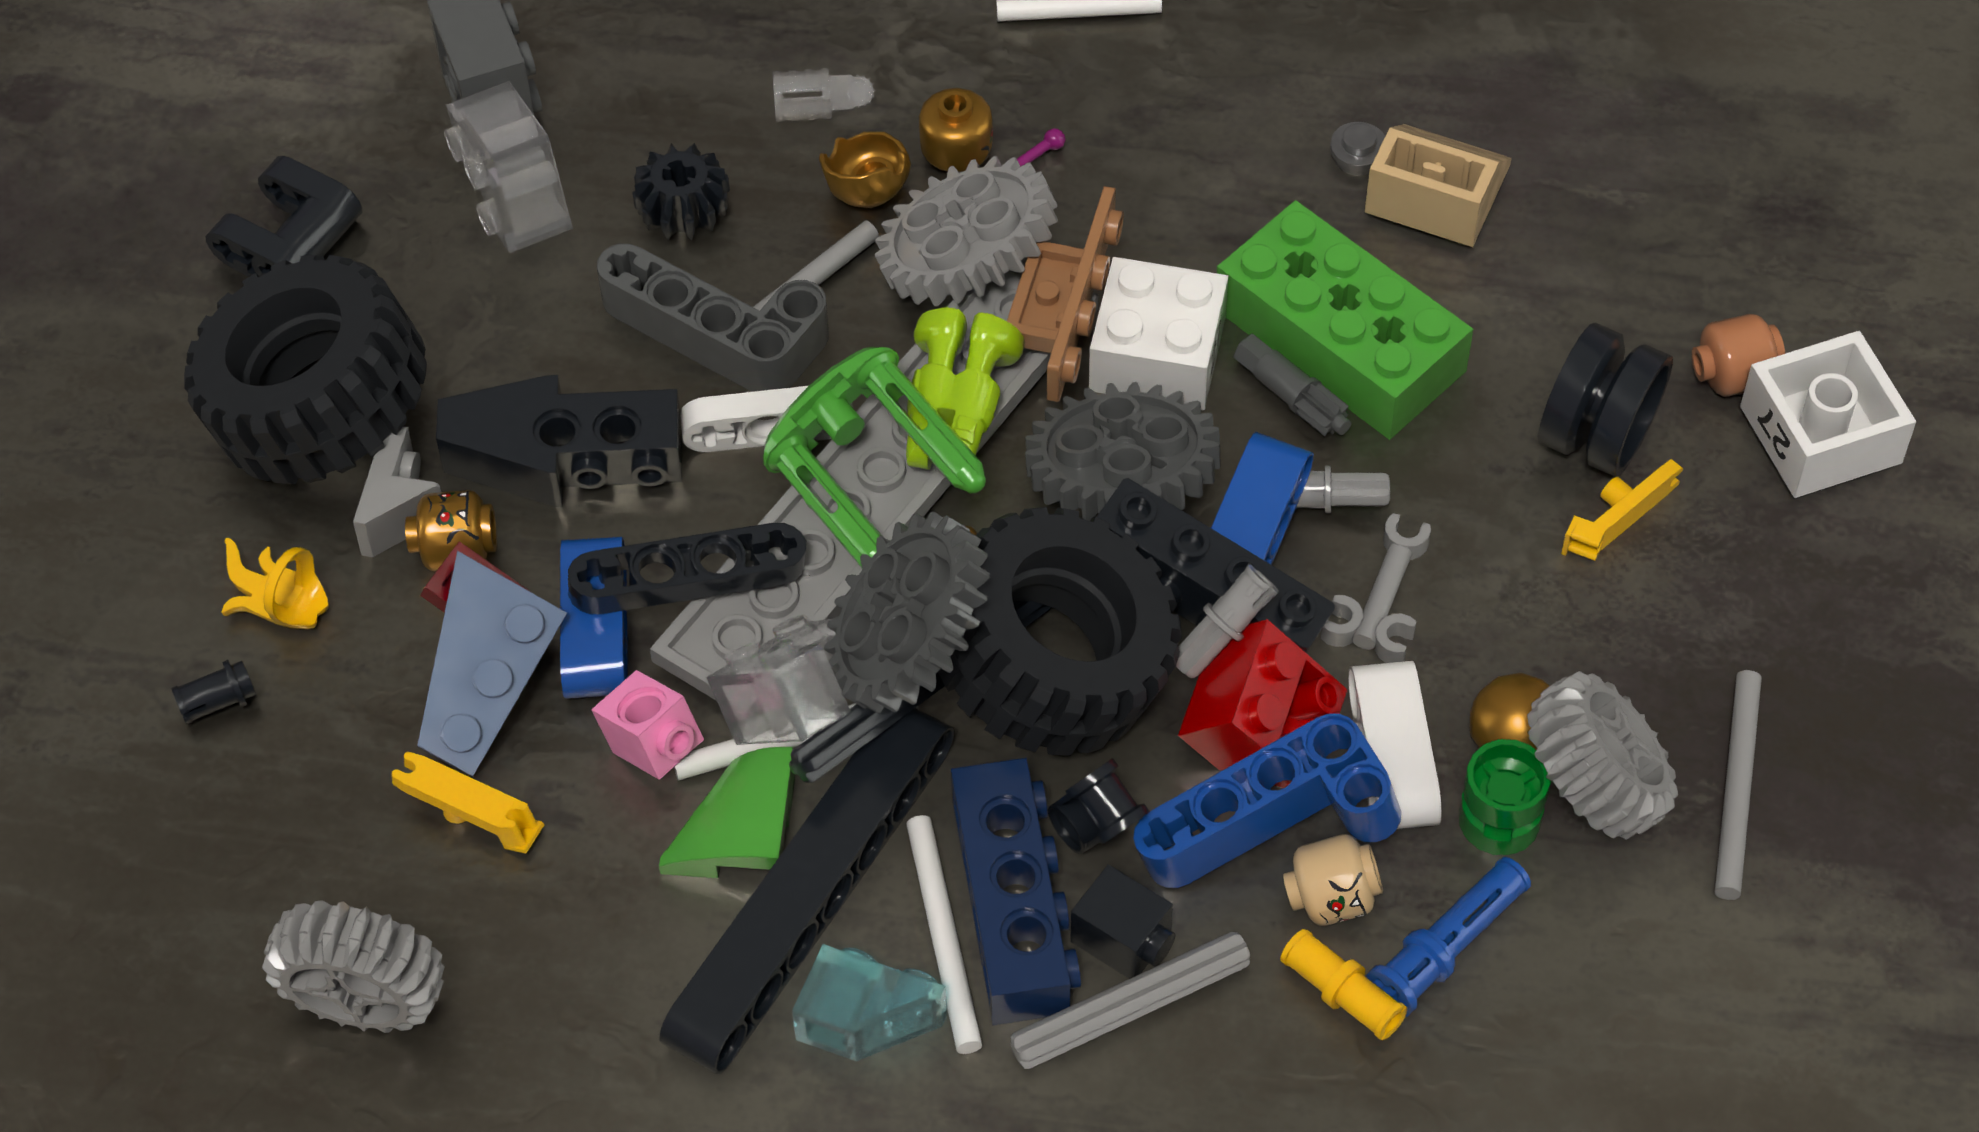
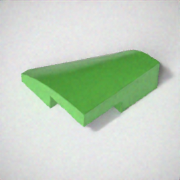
[659,747,796,878]

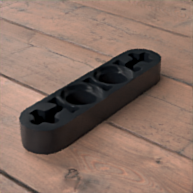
[568,523,806,614]

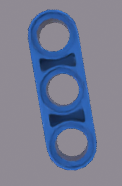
[1211,432,1314,565]
[560,537,628,699]

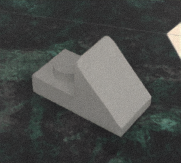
[353,426,441,557]

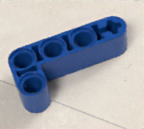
[1133,714,1402,888]

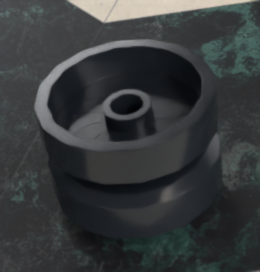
[1538,323,1673,477]

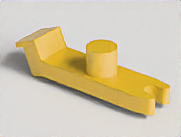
[1561,459,1683,561]
[392,752,544,854]

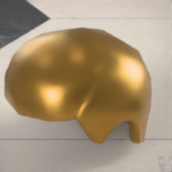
[819,132,911,208]
[1470,673,1549,750]

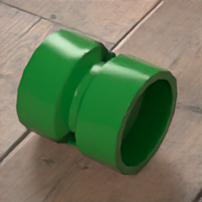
[1459,739,1551,855]

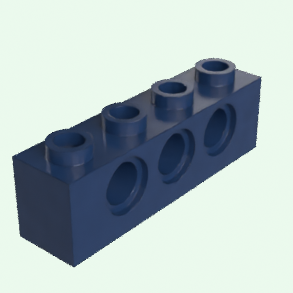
[951,758,1081,1026]

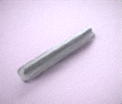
[1010,932,1251,1069]

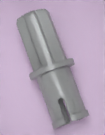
[1296,465,1390,514]
[1176,565,1279,678]

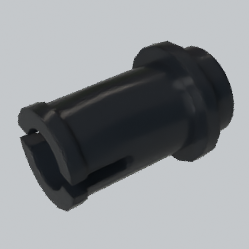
[171,660,257,725]

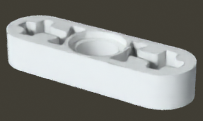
[680,386,853,452]

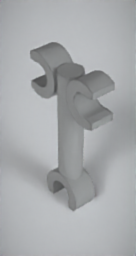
[1321,513,1431,663]

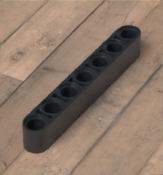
[659,708,955,1074]

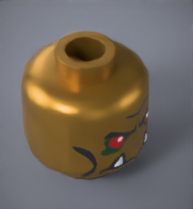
[919,88,993,172]
[405,490,497,572]

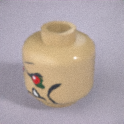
[1283,834,1383,926]

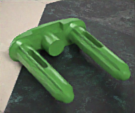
[763,347,986,569]

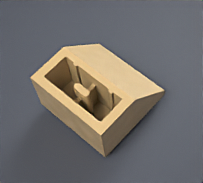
[1365,124,1511,247]

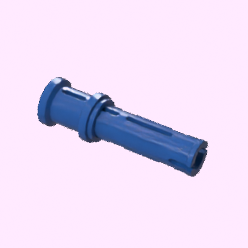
[1366,857,1531,1017]

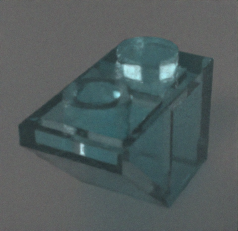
[792,944,947,1061]

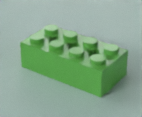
[1217,200,1473,440]

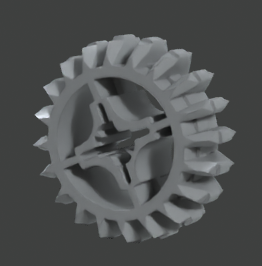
[1527,671,1678,840]
[262,900,445,1033]

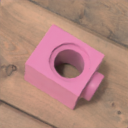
[591,670,704,780]

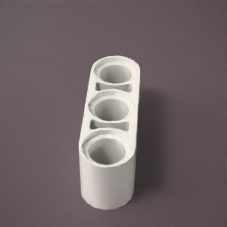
[1348,661,1441,829]

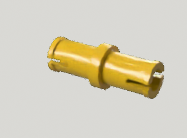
[1280,929,1407,1041]

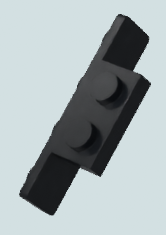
[1097,478,1335,652]

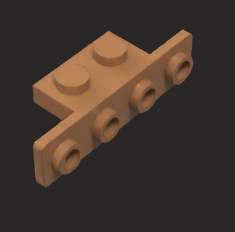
[1007,186,1124,402]

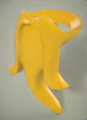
[221,538,329,630]

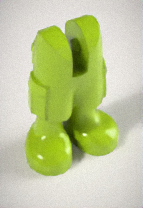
[906,307,1025,470]

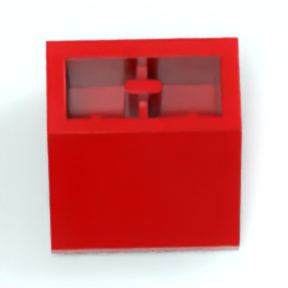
[1178,619,1348,788]

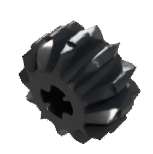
[632,143,730,241]

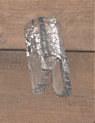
[773,68,875,122]

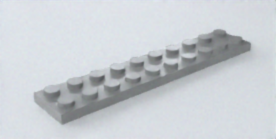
[650,257,1099,721]

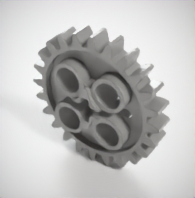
[875,156,1058,306]

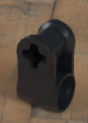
[1048,758,1150,854]

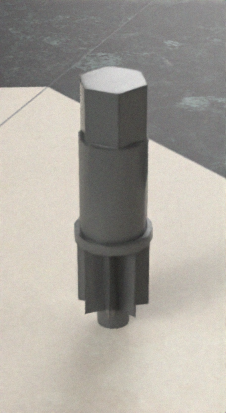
[1233,333,1352,436]

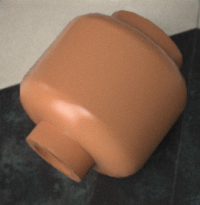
[1692,314,1785,397]

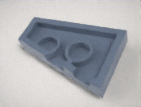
[417,551,567,778]

